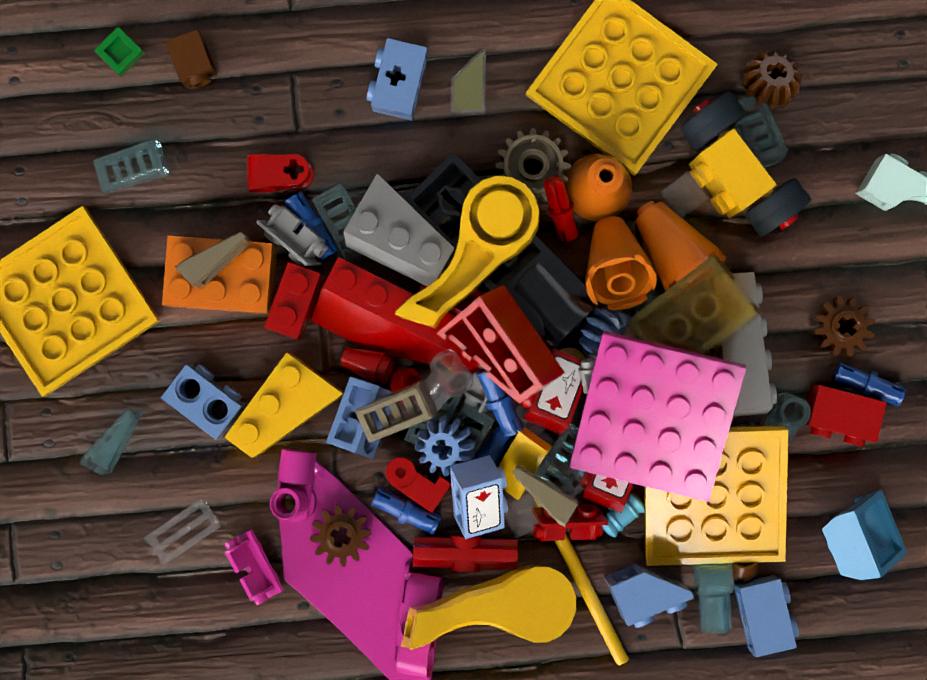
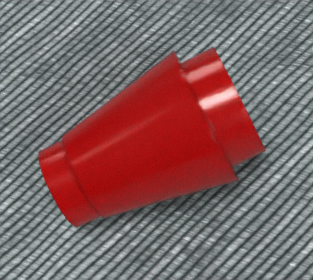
[340,347,394,385]

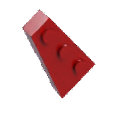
[437,285,565,404]

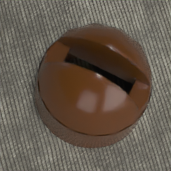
[730,562,758,583]

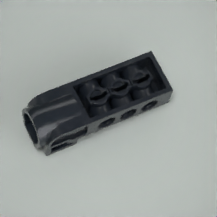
[404,152,597,349]

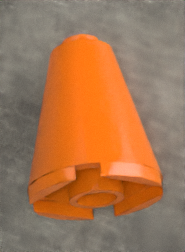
[565,153,632,222]
[635,201,726,298]
[585,216,656,310]

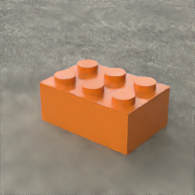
[162,236,278,315]

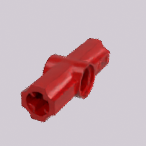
[413,534,518,572]

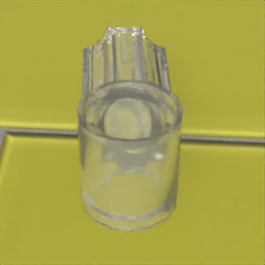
[411,350,473,422]

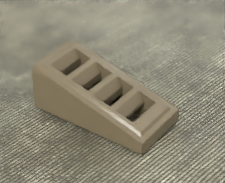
[175,232,251,289]
[355,380,437,443]
[513,465,578,527]

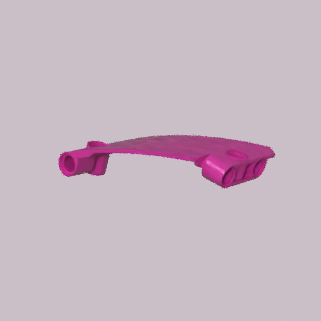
[270,449,444,680]

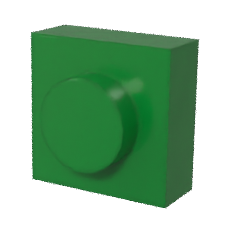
[94,27,145,77]

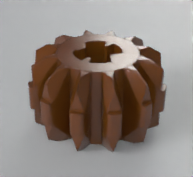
[741,49,803,111]

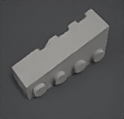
[708,272,777,425]

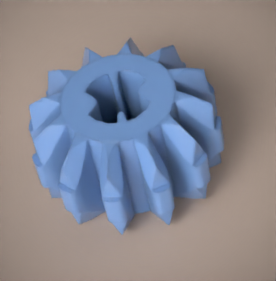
[578,305,637,358]
[415,415,475,476]

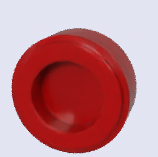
[391,368,421,403]

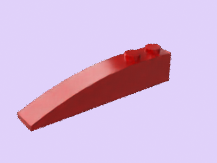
[310,257,484,374]

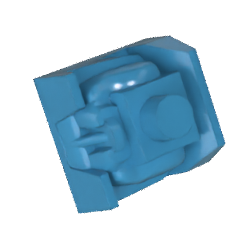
[822,489,908,580]

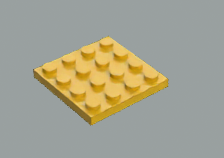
[525,0,718,176]
[0,206,160,397]
[644,426,788,566]

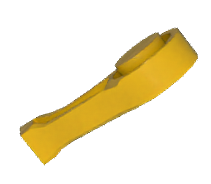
[395,176,540,328]
[401,565,576,650]

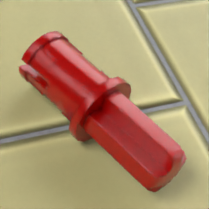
[543,175,579,242]

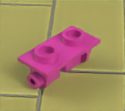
[224,529,284,606]

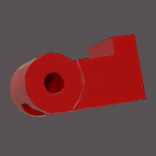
[386,457,451,513]

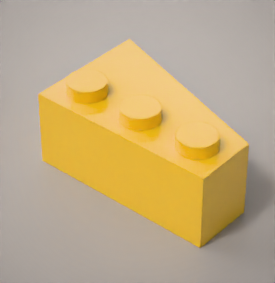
[224,352,344,458]

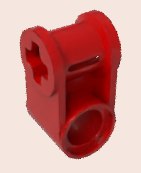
[247,154,314,193]

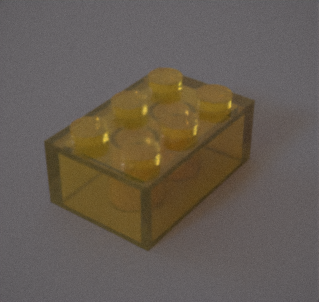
[627,255,763,355]

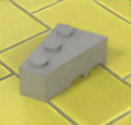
[343,174,454,287]

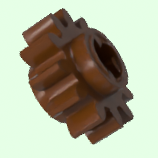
[811,296,876,357]
[310,504,372,567]

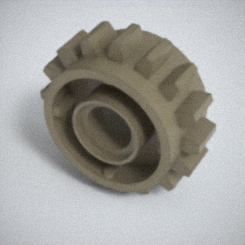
[495,128,571,203]

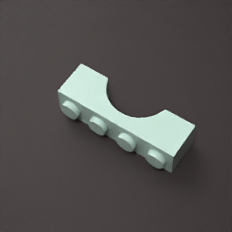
[855,154,927,211]

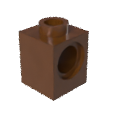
[165,29,218,88]

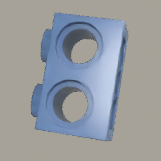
[161,363,246,440]
[326,377,392,459]

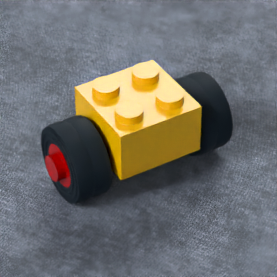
[680,91,812,237]

